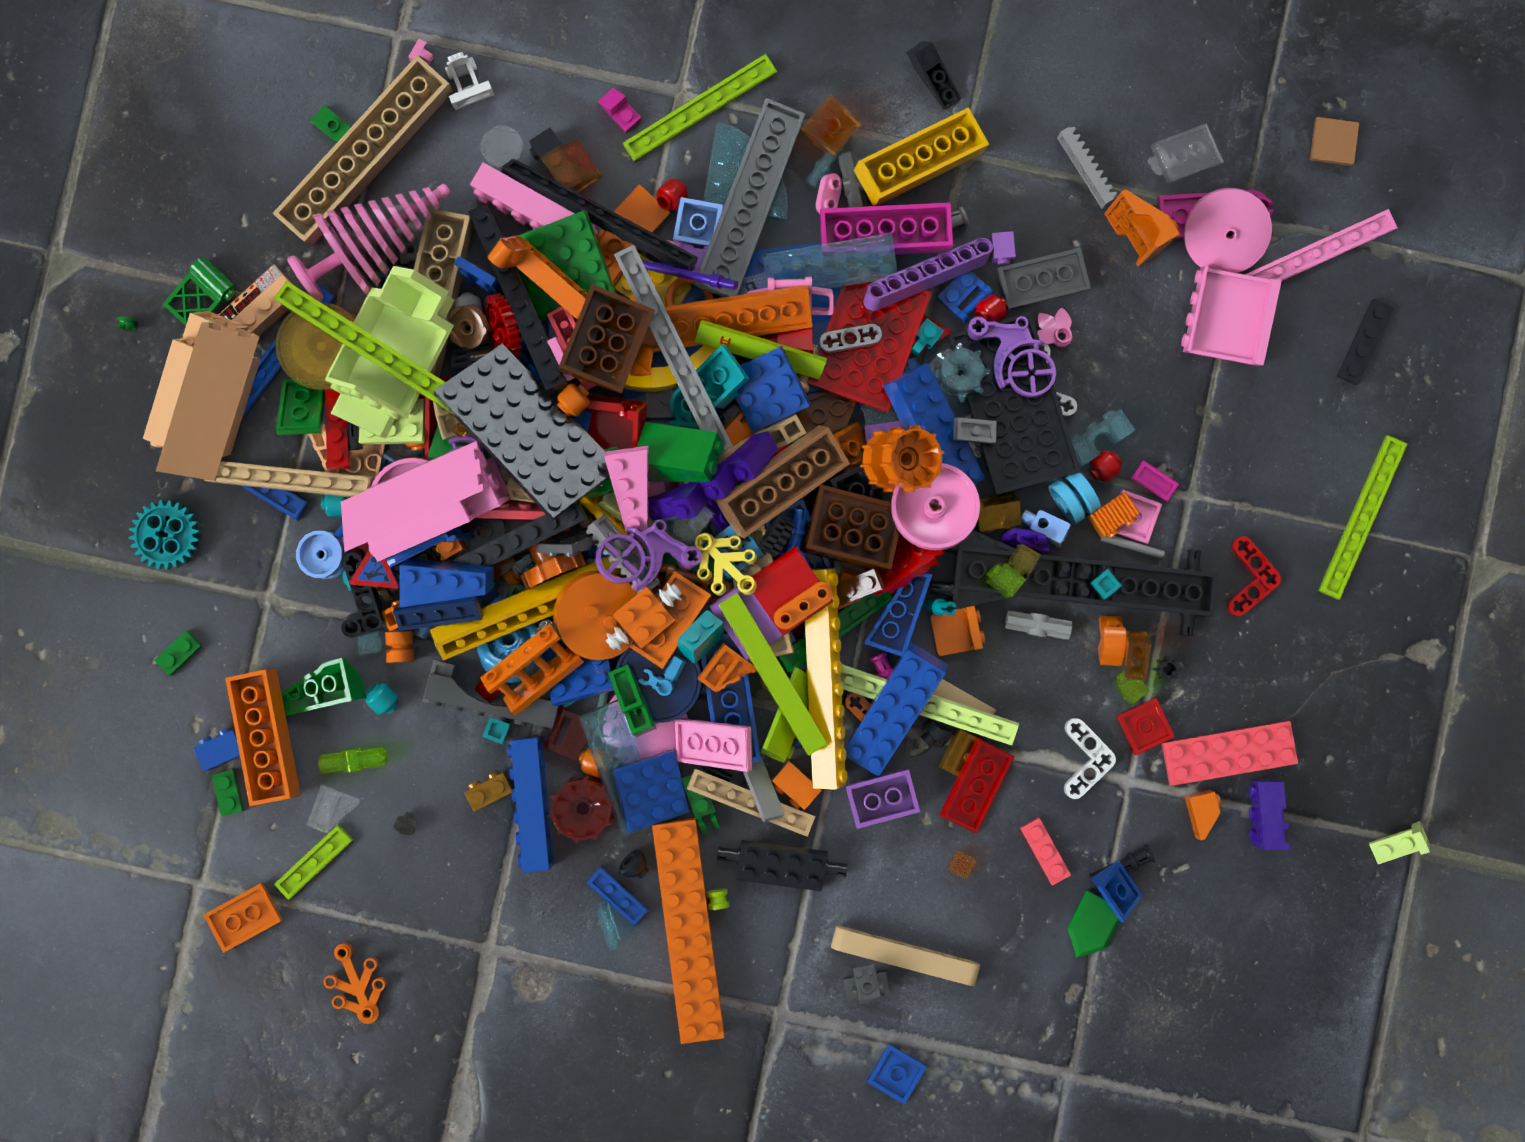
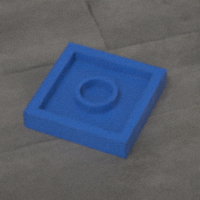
[867,1043,927,1105]

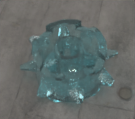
[933,343,990,402]

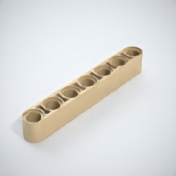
[831,926,981,986]

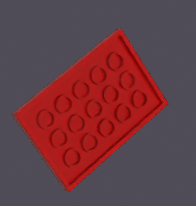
[807,263,932,414]

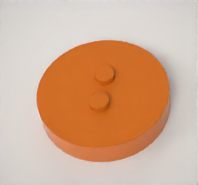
[554,570,637,660]

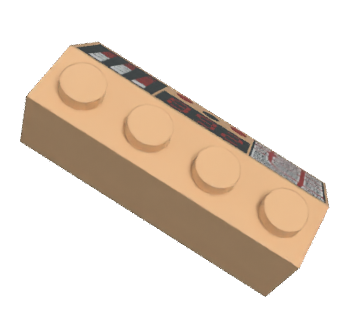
[218,264,292,336]

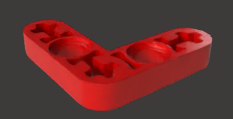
[1226,536,1281,616]

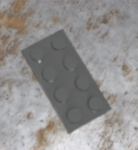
[997,247,1091,310]

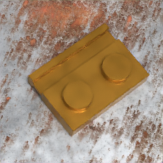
[938,728,977,776]

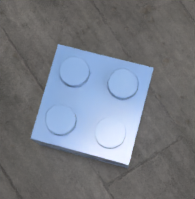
[673,197,723,249]

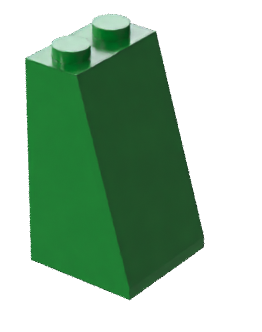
[637,422,724,482]

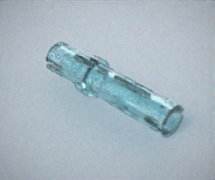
[805,129,853,189]

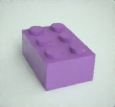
[845,768,920,829]

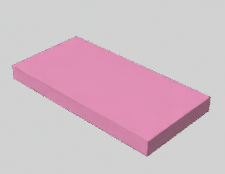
[675,718,752,772]

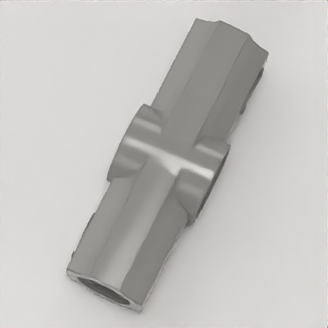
[1004,610,1072,640]

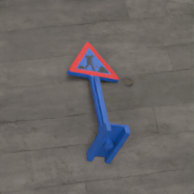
[349,526,472,589]

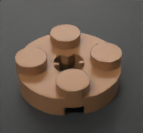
[448,304,490,349]

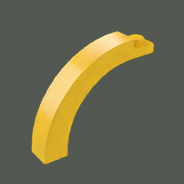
[624,344,717,392]

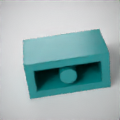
[677,610,725,664]

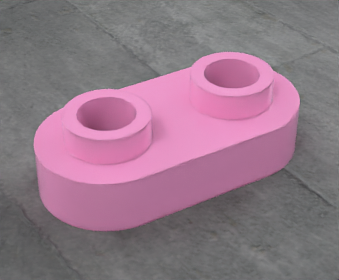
[816,173,842,214]

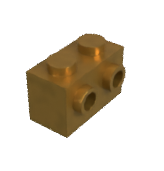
[976,493,1022,533]
[464,770,515,812]

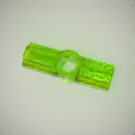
[318,747,388,773]

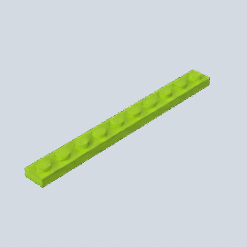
[274,281,451,413]

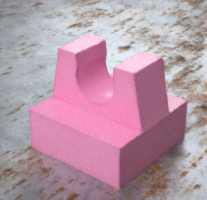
[408,38,434,66]

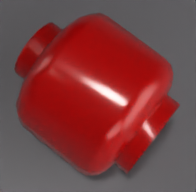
[656,179,688,211]
[975,294,1008,322]
[1089,450,1122,482]

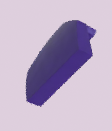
[1002,528,1050,554]

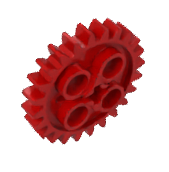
[484,293,522,360]

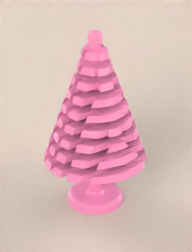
[287,184,450,302]

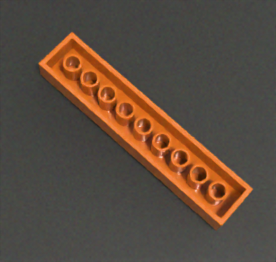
[652,817,725,1044]

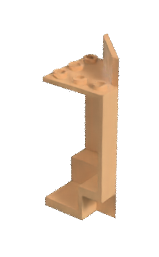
[143,311,261,481]

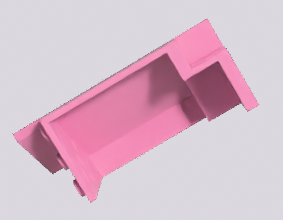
[341,441,510,562]

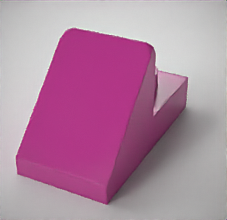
[598,88,642,133]

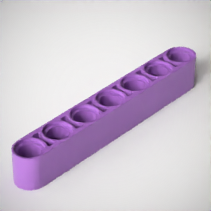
[863,238,993,311]

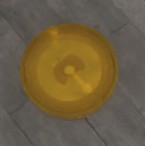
[276,302,355,391]

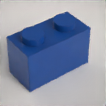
[193,727,240,772]

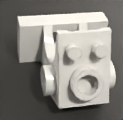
[445,52,494,110]

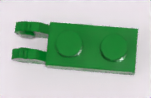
[681,774,720,835]

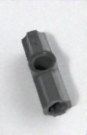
[838,152,868,207]

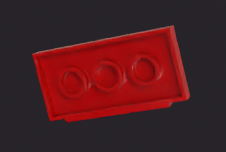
[864,536,945,596]

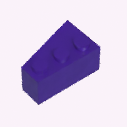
[1248,780,1291,850]

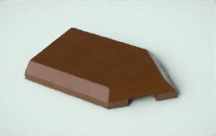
[794,391,857,436]

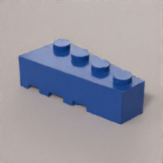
[400,559,494,608]
[863,573,933,656]

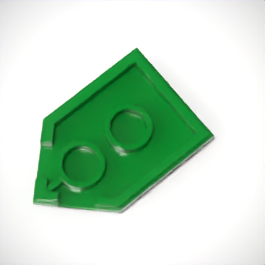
[1067,890,1120,958]

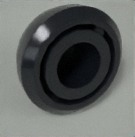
[619,849,648,879]

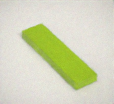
[274,824,354,900]

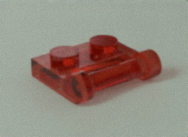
[542,706,595,762]

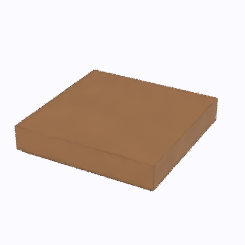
[1310,117,1359,166]

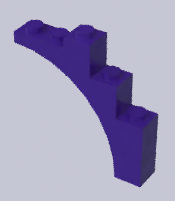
[648,431,778,521]

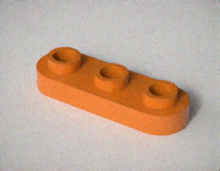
[774,581,833,629]

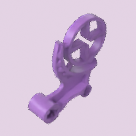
[967,316,1056,397]
[596,519,702,591]

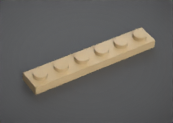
[687,769,815,837]

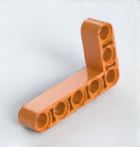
[488,236,588,319]

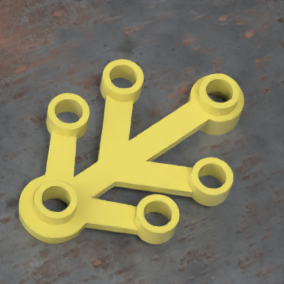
[694,533,757,596]

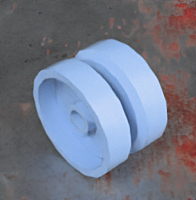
[296,531,352,579]

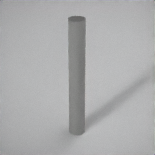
[1100,536,1165,559]

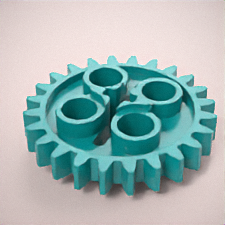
[129,500,201,570]

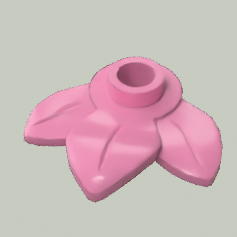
[1037,308,1072,347]

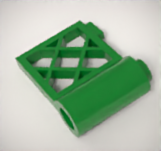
[162,257,236,326]

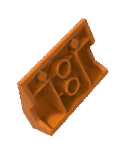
[1104,189,1180,267]

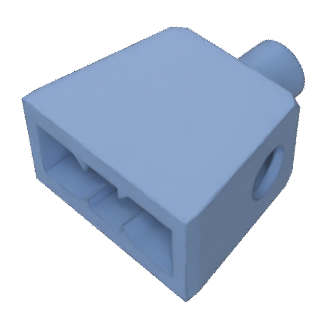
[1021,510,1071,549]

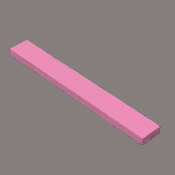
[1245,209,1398,282]

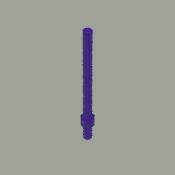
[642,260,738,290]

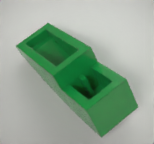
[608,664,657,737]

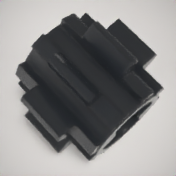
[1153,656,1182,683]

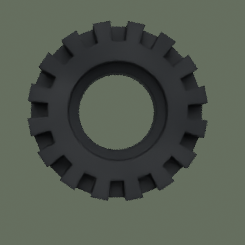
[759,514,795,557]

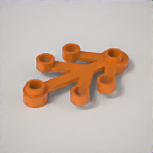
[323,942,387,1024]

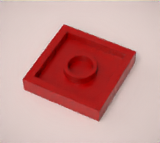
[1116,698,1175,755]

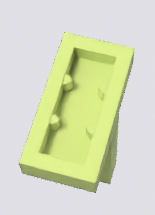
[1369,821,1430,864]

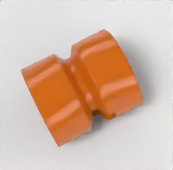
[385,631,415,663]

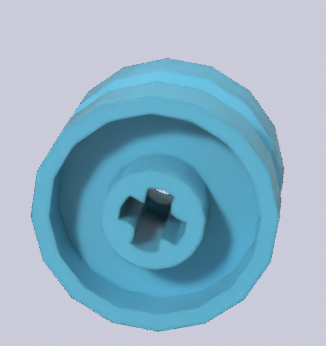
[1048,473,1101,525]

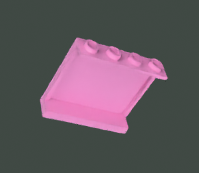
[1181,266,1282,366]

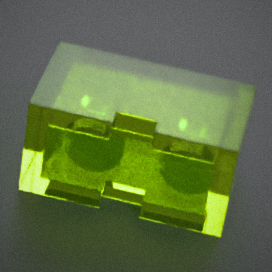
[986,563,1026,598]

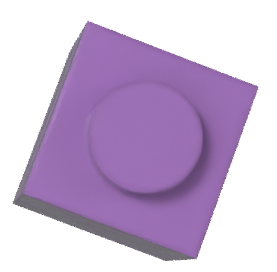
[989,231,1016,266]

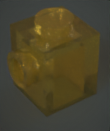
[1008,544,1041,576]

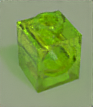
[1113,669,1150,704]

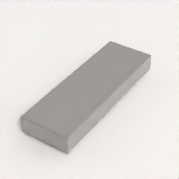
[743,757,785,822]

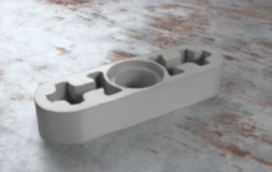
[819,324,882,353]

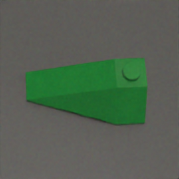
[281,658,366,716]

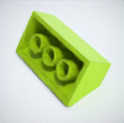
[760,667,809,763]

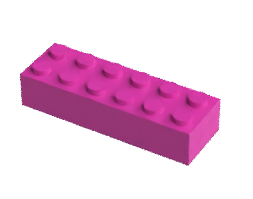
[820,203,953,258]

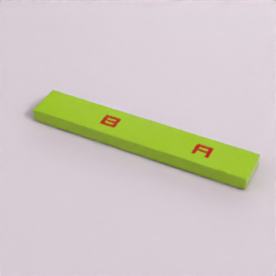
[694,320,826,380]

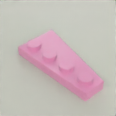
[604,446,649,533]

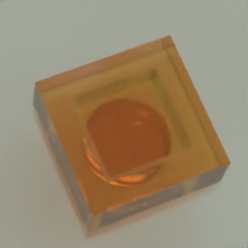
[947,850,977,879]

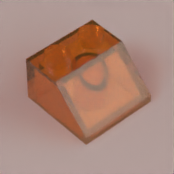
[799,94,862,156]
[540,140,602,192]

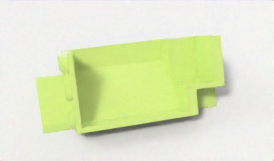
[325,266,455,439]

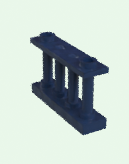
[393,587,497,631]

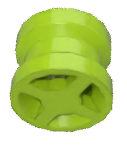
[706,889,730,910]

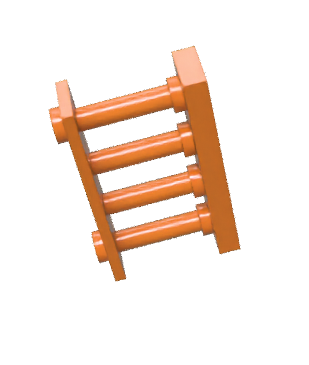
[480,623,584,716]

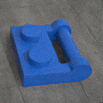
[936,271,994,324]

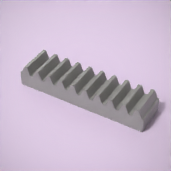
[1057,127,1117,209]
[586,514,660,593]

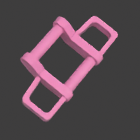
[746,276,833,316]

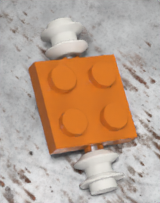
[606,583,682,651]

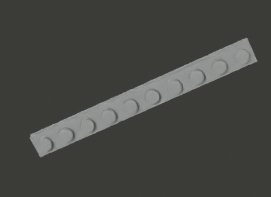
[614,245,733,450]

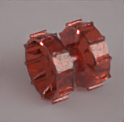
[548,774,618,844]

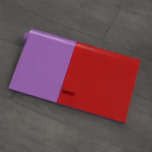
[709,546,834,660]

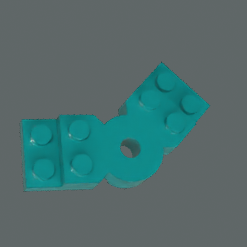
[668,345,750,430]

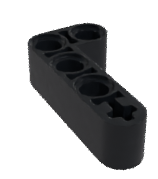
[341,547,384,638]

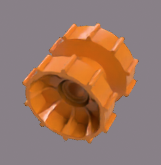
[860,425,945,492]
[516,529,586,590]

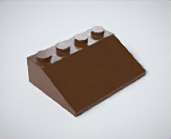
[558,284,655,393]
[802,485,899,573]

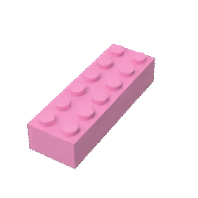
[470,162,598,236]

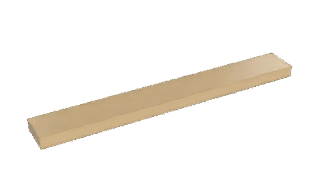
[204,461,373,497]

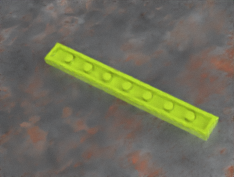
[623,54,777,163]
[1318,435,1407,600]
[718,593,827,756]

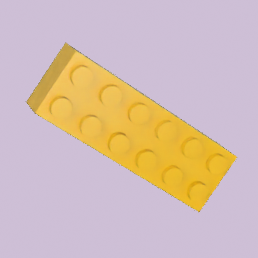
[853,107,989,206]

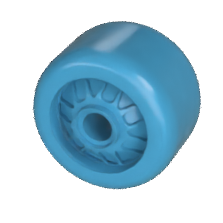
[477,623,544,683]

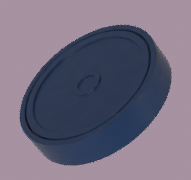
[616,647,703,723]

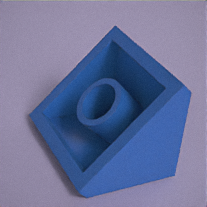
[1091,861,1143,923]

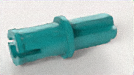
[924,599,957,616]

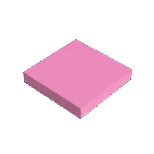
[1117,490,1162,544]

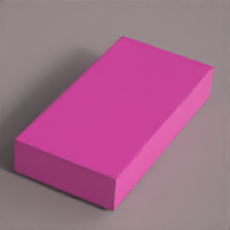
[1130,460,1179,502]

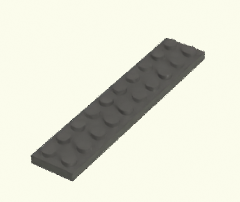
[694,98,805,297]

